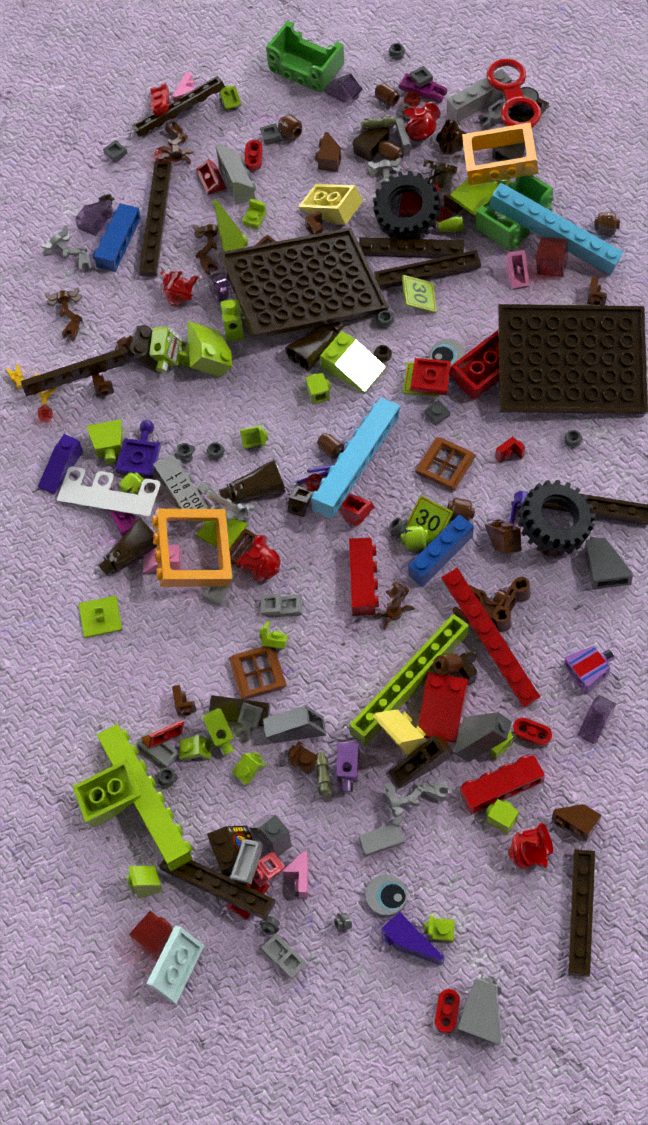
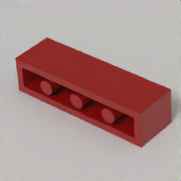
[349,537,379,616]
[460,754,545,815]

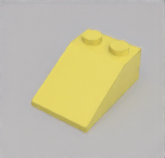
[298,184,363,225]
[373,709,426,756]

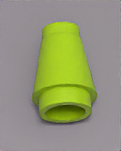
[438,215,464,233]

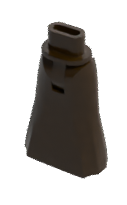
[285,322,344,371]
[219,459,286,502]
[98,517,157,576]

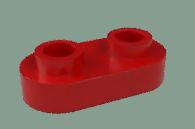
[245,140,263,171]
[513,717,552,747]
[435,989,460,1034]

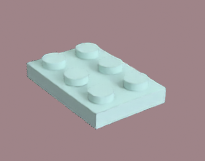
[146,925,204,1003]

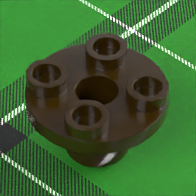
[436,119,467,155]
[423,159,458,188]

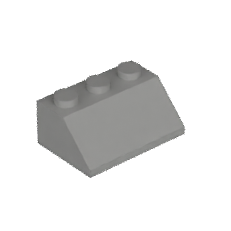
[215,144,256,205]

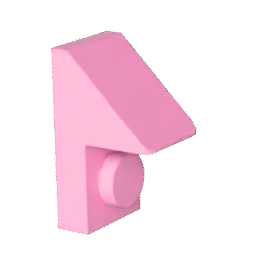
[172,72,195,101]
[282,852,309,898]

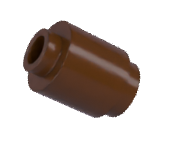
[375,83,400,106]
[378,141,404,161]
[317,433,344,459]
[433,653,463,675]

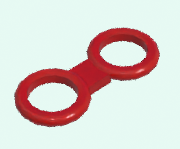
[486,58,541,128]

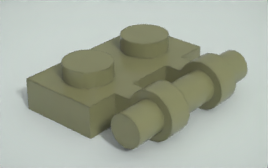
[360,116,396,129]
[315,751,332,802]

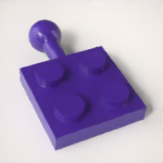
[115,420,161,478]

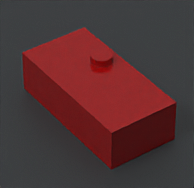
[449,330,499,401]

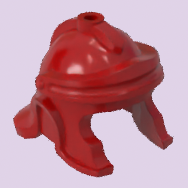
[403,102,441,141]
[160,270,199,307]
[237,535,281,582]
[508,823,553,870]

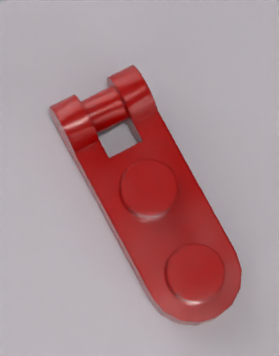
[150,83,169,116]

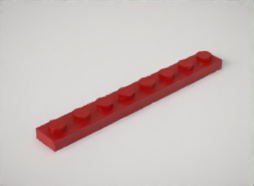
[441,567,541,708]

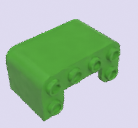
[266,20,344,92]
[476,175,554,251]

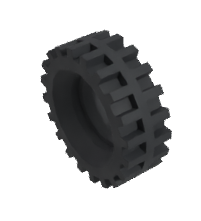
[373,171,441,239]
[517,480,595,556]

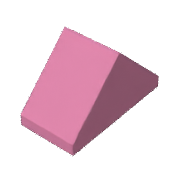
[506,250,530,289]

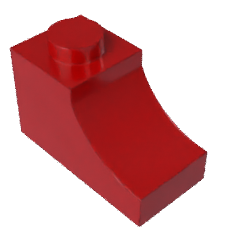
[338,493,375,526]

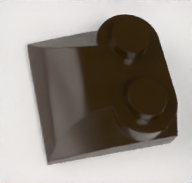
[126,325,158,373]

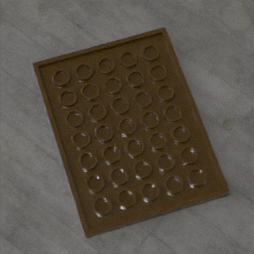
[219,227,389,339]
[498,304,648,414]

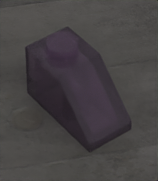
[324,74,363,103]
[207,271,233,303]
[577,695,617,745]

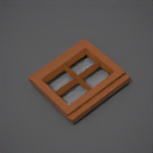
[415,437,476,491]
[229,646,287,700]

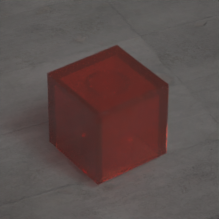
[536,237,568,277]
[129,911,173,963]

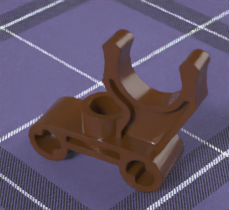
[452,577,531,632]

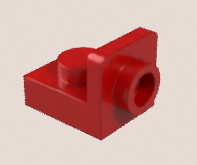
[495,436,525,462]

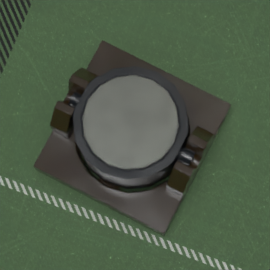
[508,87,549,123]

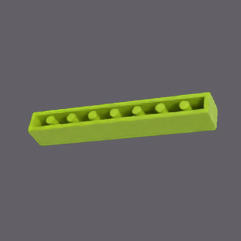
[349,614,469,746]
[97,723,193,871]

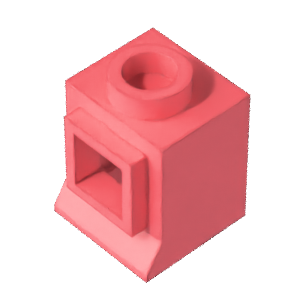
[253,851,285,887]

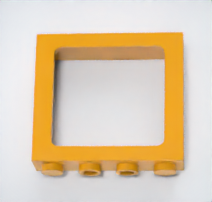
[462,123,539,186]
[152,509,232,587]

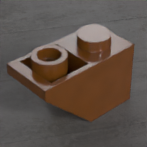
[315,132,342,172]
[485,519,522,554]
[552,804,602,841]

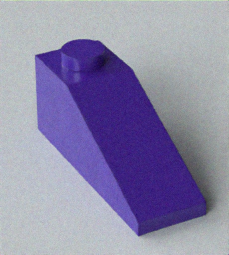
[38,434,83,495]
[381,911,444,966]

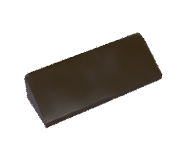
[209,695,271,726]

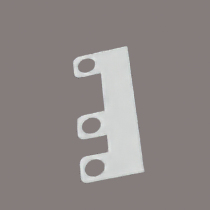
[57,467,160,516]

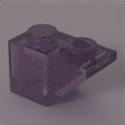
[75,200,113,236]

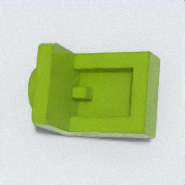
[239,425,269,449]
[180,735,212,761]
[231,752,267,785]

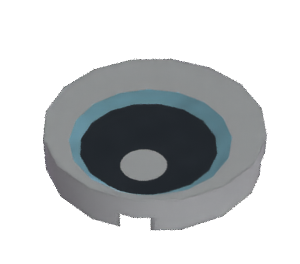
[430,339,466,369]
[366,875,407,917]

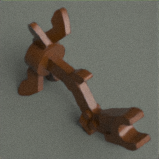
[158,121,194,164]
[193,224,220,275]
[44,287,83,341]
[373,582,415,630]

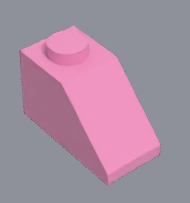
[143,545,182,574]

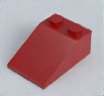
[418,672,468,743]

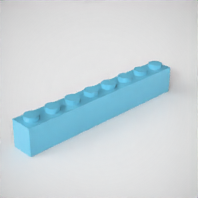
[488,183,623,275]
[311,397,400,519]

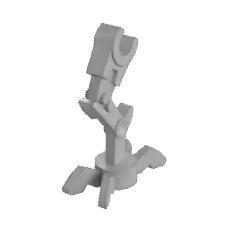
[368,158,402,209]
[41,225,92,273]
[198,481,256,522]
[384,780,448,826]

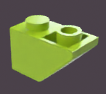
[126,866,163,899]

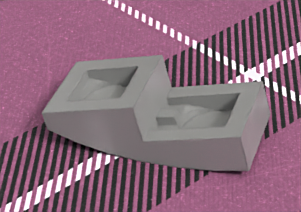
[261,593,302,616]
[260,933,306,978]

